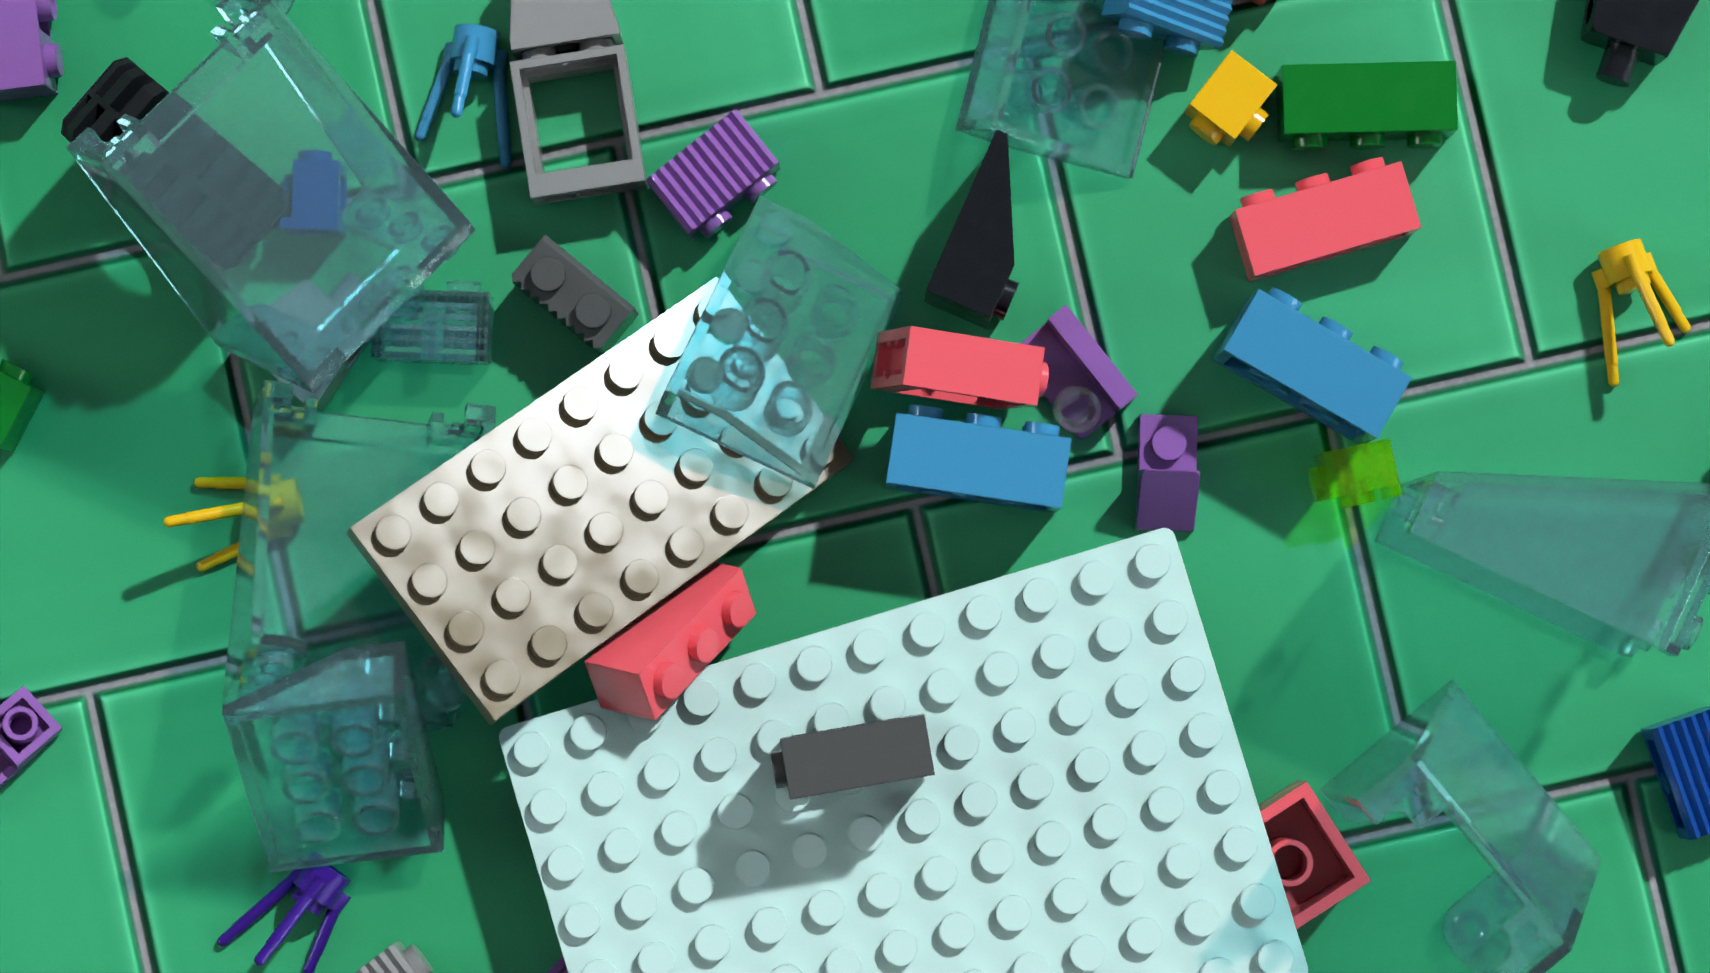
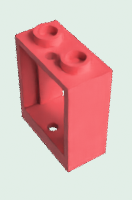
[870,326,1049,410]

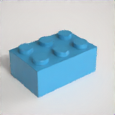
[1212,287,1412,446]
[885,404,1072,513]

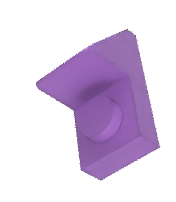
[1136,414,1200,532]

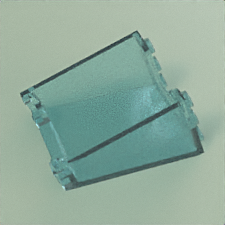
[66,0,475,394]
[222,380,496,732]
[1374,471,1710,657]
[1319,680,1602,973]

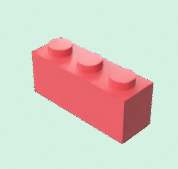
[1229,157,1421,282]
[584,563,757,721]

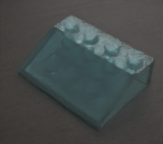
[955,0,1166,179]
[655,196,905,489]
[222,641,444,872]

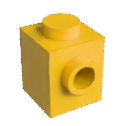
[1184,50,1277,147]

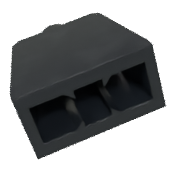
[1581,0,1699,87]

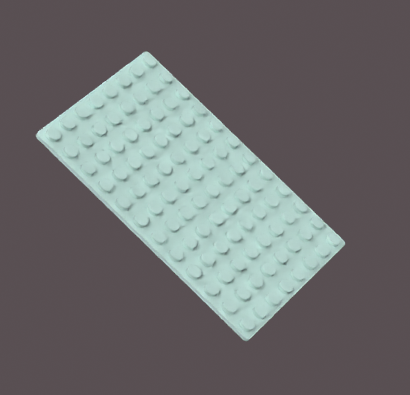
[499,528,1308,973]

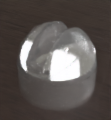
[1053,385,1101,433]

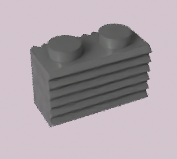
[512,235,639,355]

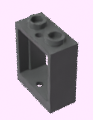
[771,713,935,799]

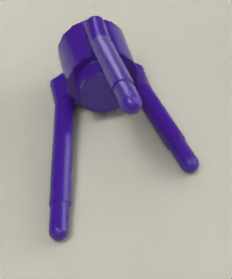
[217,854,351,973]

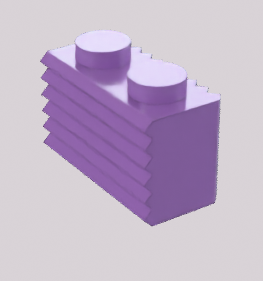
[646,109,780,239]

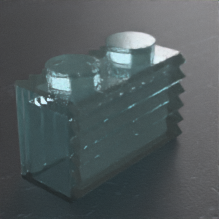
[370,278,495,366]

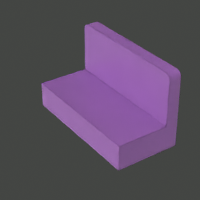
[1020,305,1138,439]

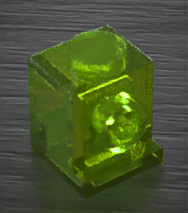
[1308,438,1402,509]

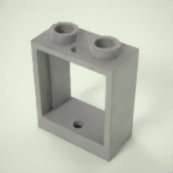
[509,38,648,206]

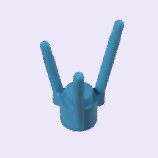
[415,24,512,168]

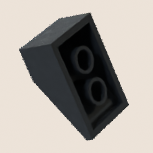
[924,129,1019,329]

